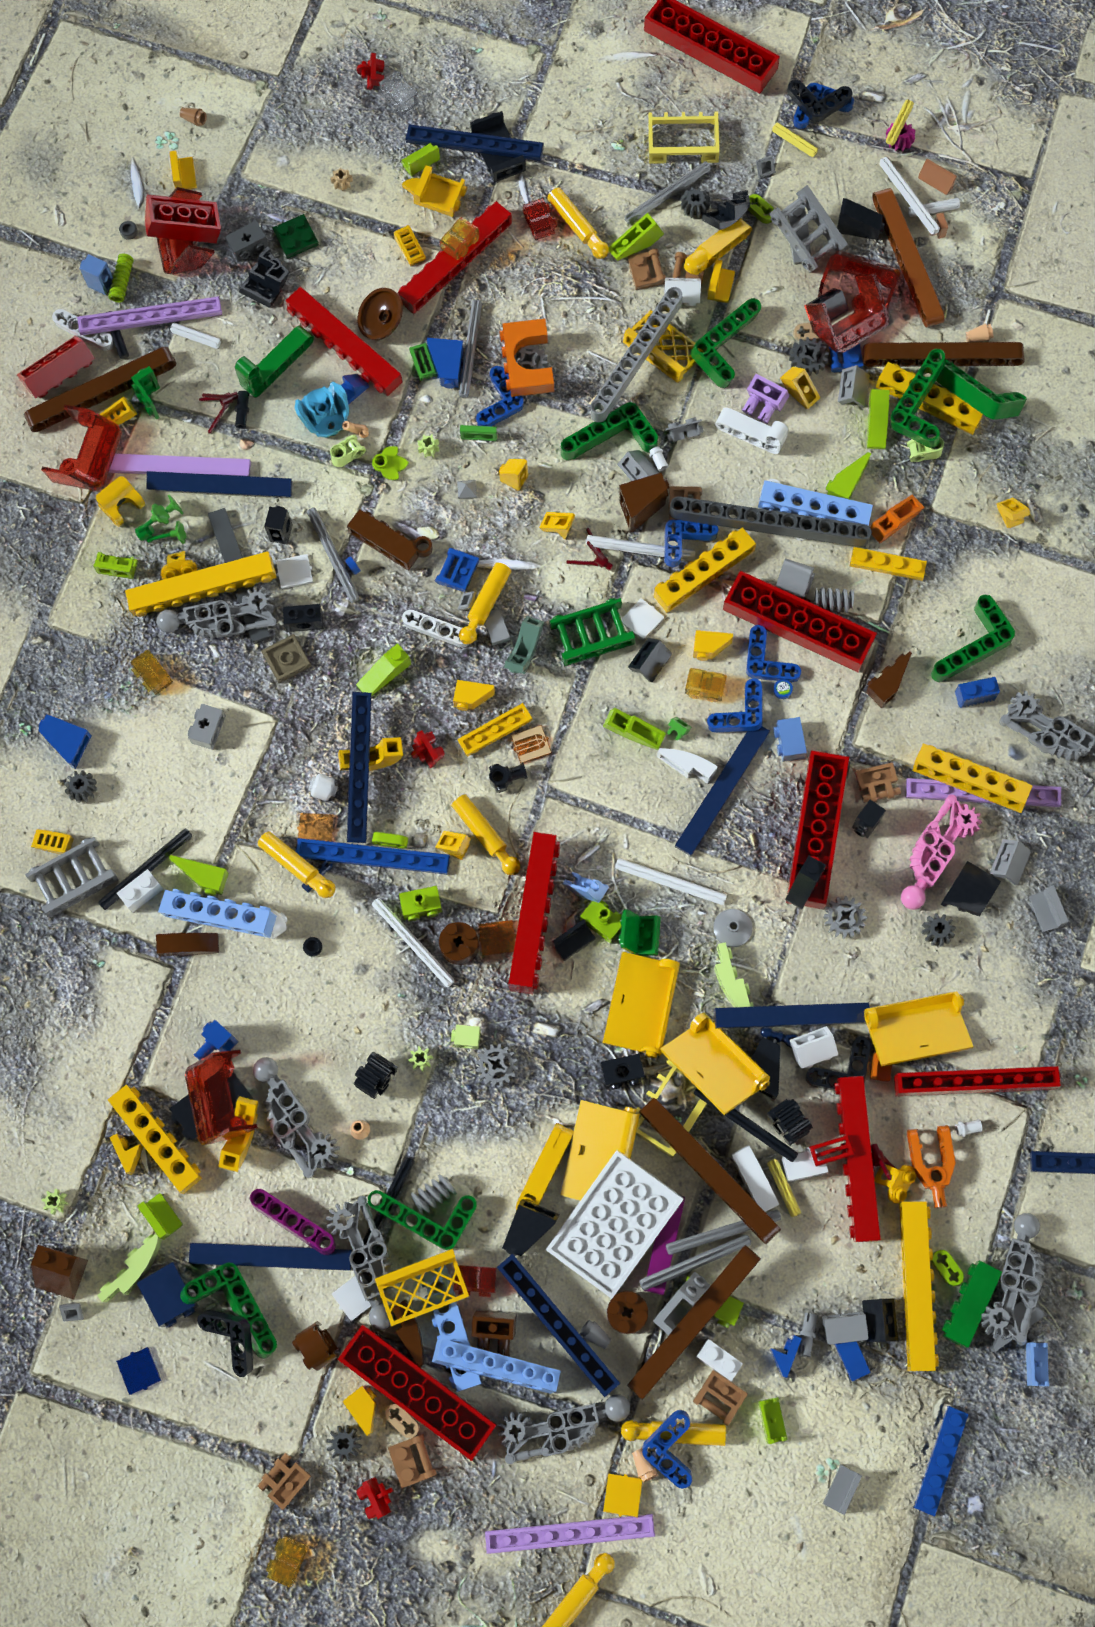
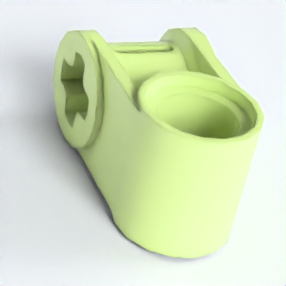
[330,434,366,467]
[907,436,944,462]

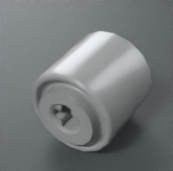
[776,558,815,599]

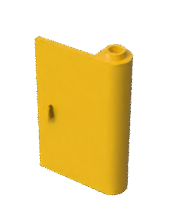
[602,951,680,1058]
[864,991,974,1066]
[660,1012,770,1115]
[560,1100,640,1201]

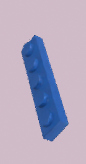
[914,1406,969,1516]

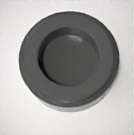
[119,221,138,240]

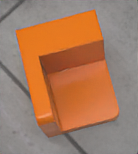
[870,1053,893,1082]

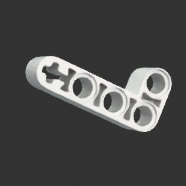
[715,408,788,454]

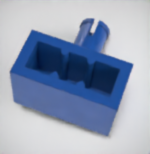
[193,1020,239,1063]

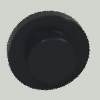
[303,937,323,957]

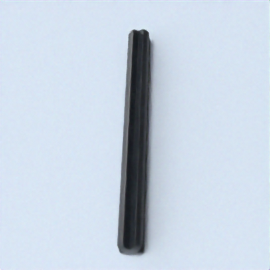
[98,828,192,910]
[694,1088,798,1162]
[353,1157,414,1265]

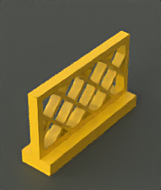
[623,310,704,383]
[375,1249,469,1326]

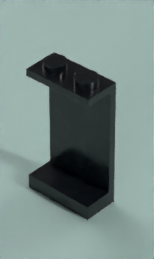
[470,111,526,183]
[169,1065,254,1143]

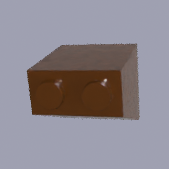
[619,472,669,533]
[31,1245,88,1300]

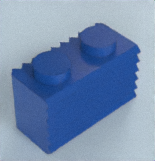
[955,677,1000,708]

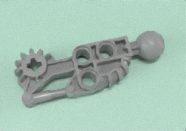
[157,586,278,639]
[999,691,1095,761]
[253,1057,340,1178]
[326,1196,395,1330]
[981,1213,1044,1346]
[498,1395,631,1464]

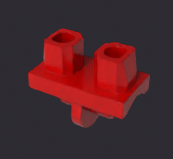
[357,52,384,90]
[411,730,445,768]
[356,1477,393,1519]

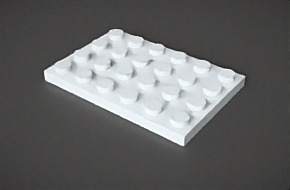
[546,1150,684,1299]

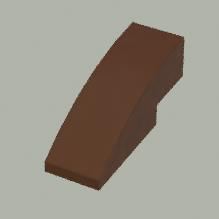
[156,933,219,957]
[392,1300,424,1367]

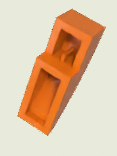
[870,494,925,543]

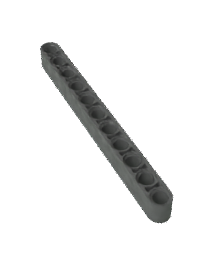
[669,497,872,547]

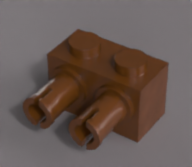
[472,1311,517,1357]

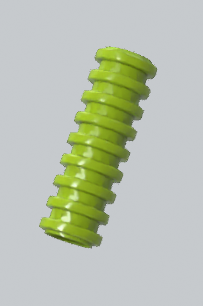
[108,253,134,303]

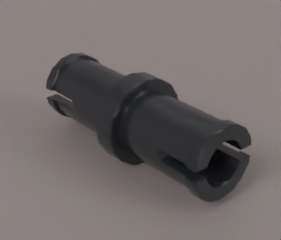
[235,391,250,429]

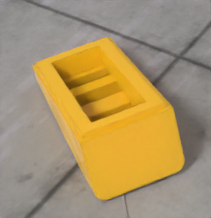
[394,225,426,266]
[95,397,137,432]
[31,829,74,855]

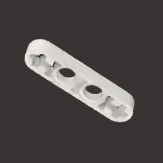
[52,309,114,351]
[402,610,469,648]

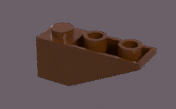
[866,651,912,708]

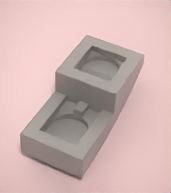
[484,609,510,646]

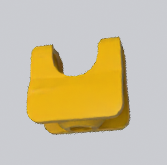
[96,476,146,527]

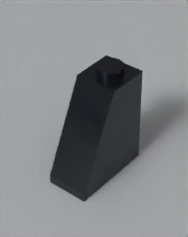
[837,198,885,240]
[785,856,826,909]
[751,1036,780,1100]
[502,1199,560,1256]

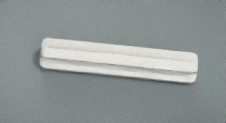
[908,198,960,217]
[170,323,221,349]

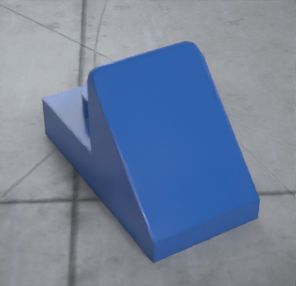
[341,374,370,405]
[770,1335,802,1378]

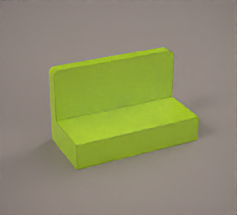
[401,143,440,176]
[137,1193,183,1240]

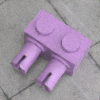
[742,374,789,424]

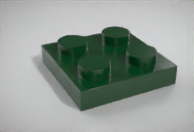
[272,214,319,259]

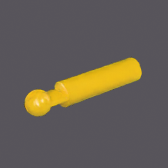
[547,187,609,259]
[458,562,511,644]
[451,794,521,875]
[258,831,336,898]
[621,1420,726,1446]
[542,1553,615,1627]

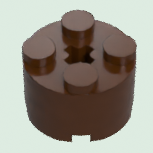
[439,922,479,965]
[607,1291,648,1334]
[292,1321,339,1371]

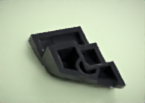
[702,190,750,230]
[239,247,289,308]
[940,861,1001,917]

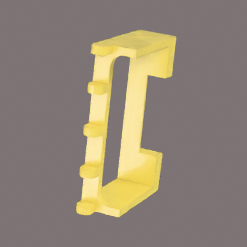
[648,111,719,164]
[636,1059,707,1158]

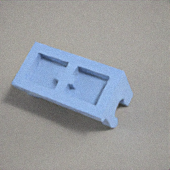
[563,872,609,903]
[1026,1342,1049,1386]

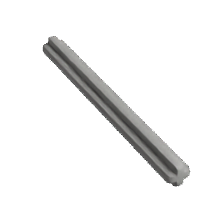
[624,161,711,225]
[459,300,482,398]
[307,508,359,603]
[666,1210,781,1255]
[640,1235,751,1290]

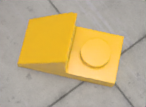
[996,497,1030,528]
[539,512,575,539]
[435,831,471,860]
[110,1134,144,1175]

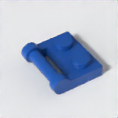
[826,334,864,373]
[435,548,479,593]

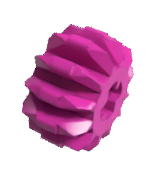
[886,122,916,152]

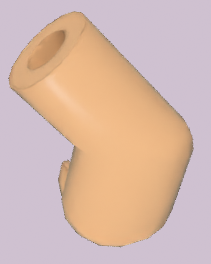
[342,421,369,438]

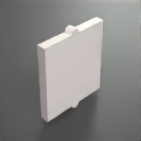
[276,554,313,589]
[621,598,664,641]
[332,1274,371,1322]

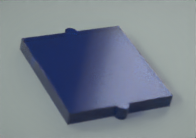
[116,1347,162,1395]

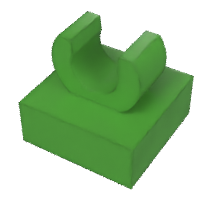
[667,717,692,740]

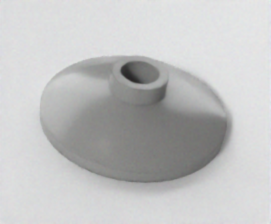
[713,909,752,947]

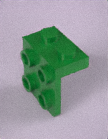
[131,366,160,420]
[619,909,661,956]

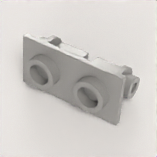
[664,417,703,442]

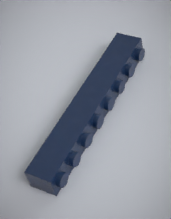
[497,1254,620,1398]

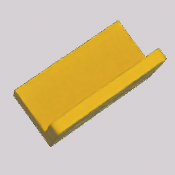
[169,151,197,191]
[707,259,735,303]

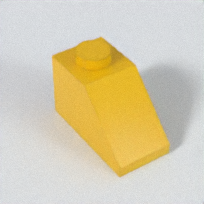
[780,367,820,409]
[499,459,528,491]
[693,630,733,661]
[453,680,495,711]
[342,1386,377,1436]

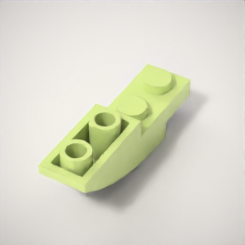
[714,942,754,1007]
[97,1234,162,1303]

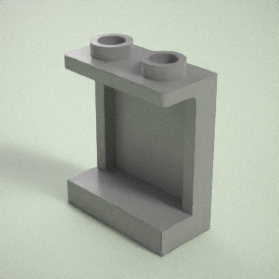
[653,1272,710,1335]

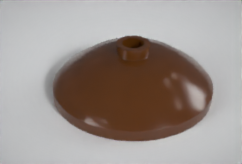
[357,288,403,340]

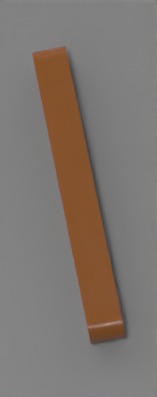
[872,188,945,328]

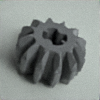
[681,187,710,218]
[64,770,97,803]
[922,913,956,947]
[327,1425,362,1462]

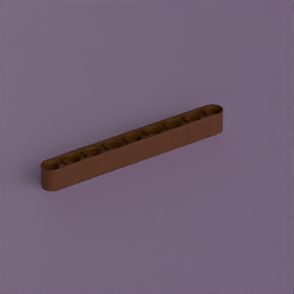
[863,342,1025,367]
[24,347,177,432]
[639,1097,781,1245]
[627,1245,761,1400]

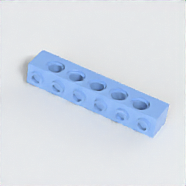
[758,480,873,526]
[158,889,277,938]
[419,1265,482,1392]
[432,1339,561,1394]

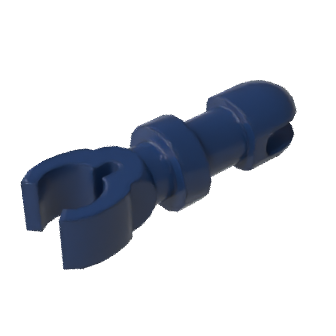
[302,860,333,893]
[760,1027,798,1048]

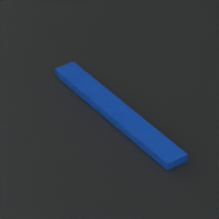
[296,838,450,875]

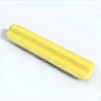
[886,99,914,146]
[772,123,818,157]
[767,1159,801,1217]

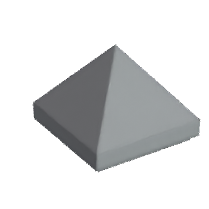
[756,155,776,178]
[457,480,477,499]
[458,591,477,611]
[59,1302,84,1321]

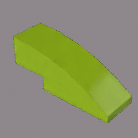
[867,389,890,450]
[603,708,666,750]

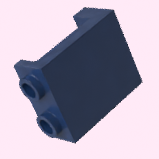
[137,1262,199,1329]

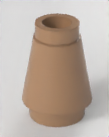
[179,107,207,126]

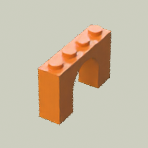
[499,318,554,397]

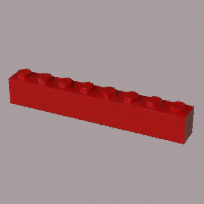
[398,201,512,314]
[285,286,403,397]
[894,1066,1061,1097]
[834,1076,881,1242]

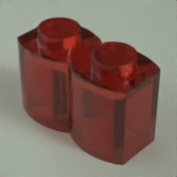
[523,198,557,241]
[454,1265,498,1297]

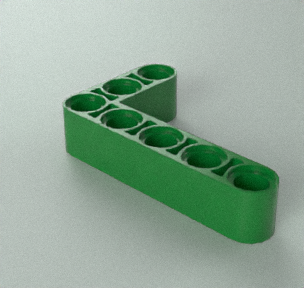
[691,298,762,388]
[235,325,314,398]
[891,349,945,448]
[930,359,1027,420]
[560,402,658,461]
[931,594,1015,682]
[368,1190,477,1250]
[180,1262,277,1359]

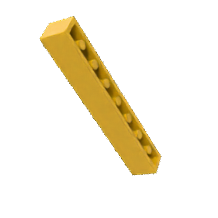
[125,551,277,617]
[899,1202,939,1371]

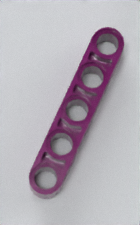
[250,1189,336,1255]
[643,1195,685,1295]

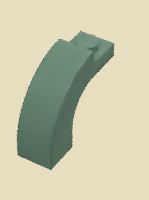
[504,616,544,674]

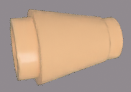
[966,323,994,342]
[350,1120,370,1140]
[632,1448,658,1482]

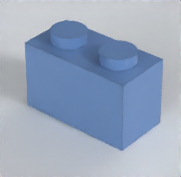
[79,254,113,295]
[773,717,807,762]

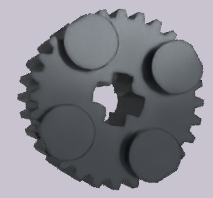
[354,1052,398,1099]
[767,1099,813,1146]

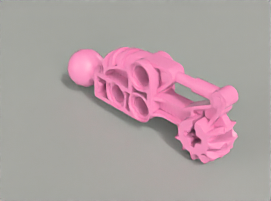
[901,795,982,910]

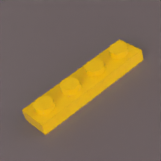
[850,547,927,581]
[457,703,533,757]

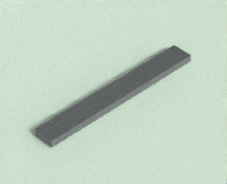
[208,508,271,644]

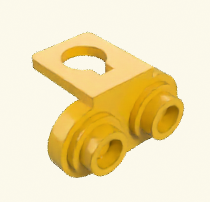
[161,551,198,580]
[874,1164,916,1204]

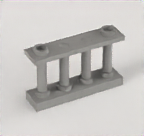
[769,185,848,273]
[25,837,119,918]

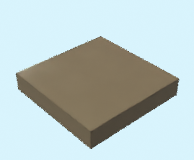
[261,634,312,683]

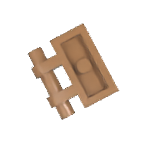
[855,762,901,803]
[258,1452,312,1510]

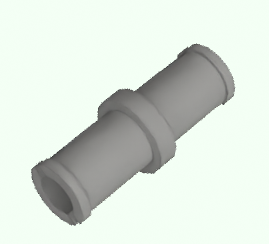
[798,1313,818,1357]

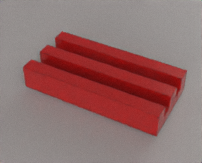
[809,1135,855,1167]

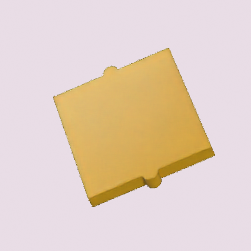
[603,1474,642,1518]

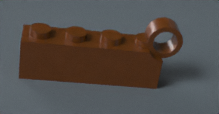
[347,509,433,571]

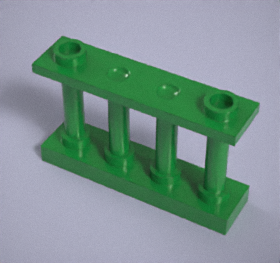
[550,598,635,667]

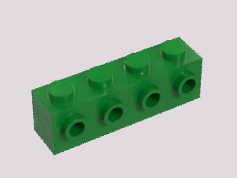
[942,1260,1002,1348]

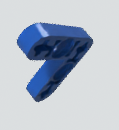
[793,83,854,129]
[476,366,524,427]
[664,520,719,567]
[746,625,801,682]
[707,678,763,733]
[642,1410,692,1489]

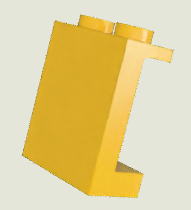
[413,165,467,217]

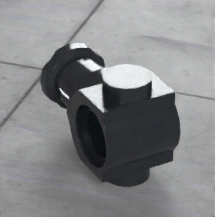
[489,762,528,793]

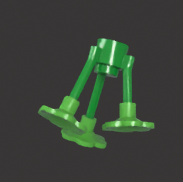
[135,494,186,544]

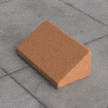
[918,159,957,195]

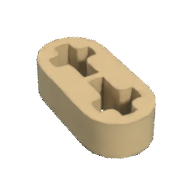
[793,322,828,341]
[385,1404,420,1438]

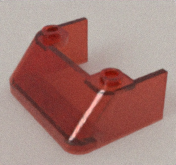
[156,187,215,275]
[818,251,900,318]
[804,274,890,353]
[41,405,122,491]
[185,1050,258,1145]

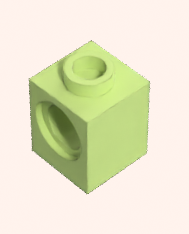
[451,1025,481,1050]

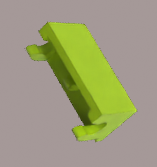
[93,552,138,579]
[758,1397,788,1444]

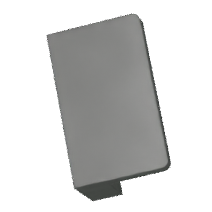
[838,365,870,407]
[617,450,659,481]
[990,839,1031,885]
[1028,885,1069,933]
[822,1311,868,1344]
[822,1464,862,1515]

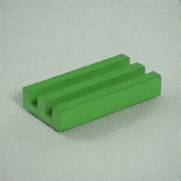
[409,343,437,381]
[460,425,497,441]

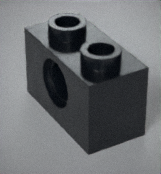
[264,506,293,545]
[283,604,324,632]
[852,799,886,838]
[600,1053,645,1090]

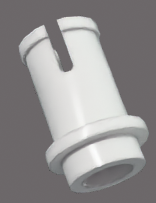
[649,447,669,471]
[955,1119,982,1137]

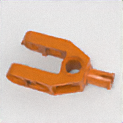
[907,1125,956,1208]

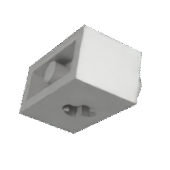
[188,704,226,750]

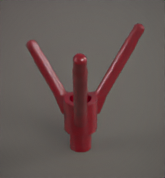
[199,392,238,434]
[566,528,613,571]
[871,1144,897,1180]

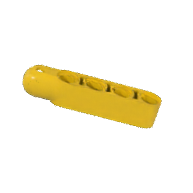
[684,218,752,275]
[516,1123,574,1210]

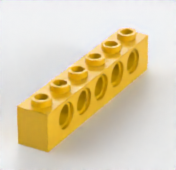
[875,362,983,435]
[654,527,756,613]
[912,743,1033,813]
[108,1084,202,1194]

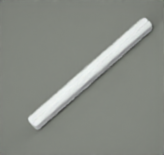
[880,157,940,235]
[586,535,696,561]
[615,858,727,905]
[372,898,454,987]

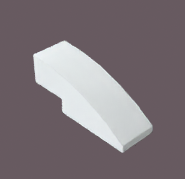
[657,748,718,784]
[731,1145,779,1212]

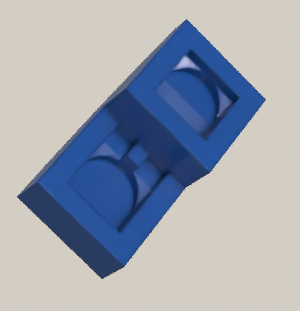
[834,1341,871,1381]

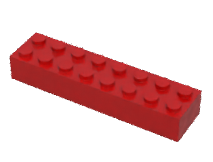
[644,0,780,94]
[723,570,877,673]
[786,750,849,910]
[508,832,560,995]
[337,1325,497,1461]

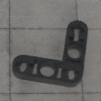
[787,80,853,122]
[806,1037,871,1091]
[197,1310,253,1377]

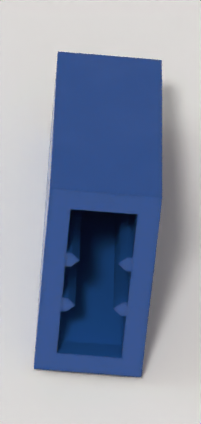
[427,338,464,389]
[38,714,92,769]

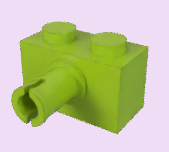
[399,886,443,921]
[580,900,622,944]

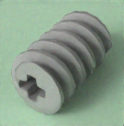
[814,587,854,613]
[411,1174,457,1215]

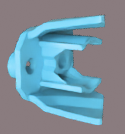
[294,381,349,438]

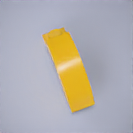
[338,737,403,771]
[218,1096,258,1172]

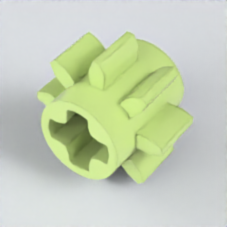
[417,434,440,458]
[408,1046,434,1072]
[41,1189,69,1215]

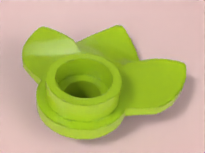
[372,446,408,480]

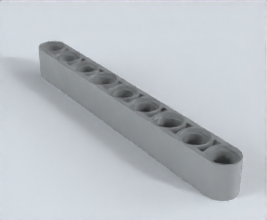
[591,287,682,422]

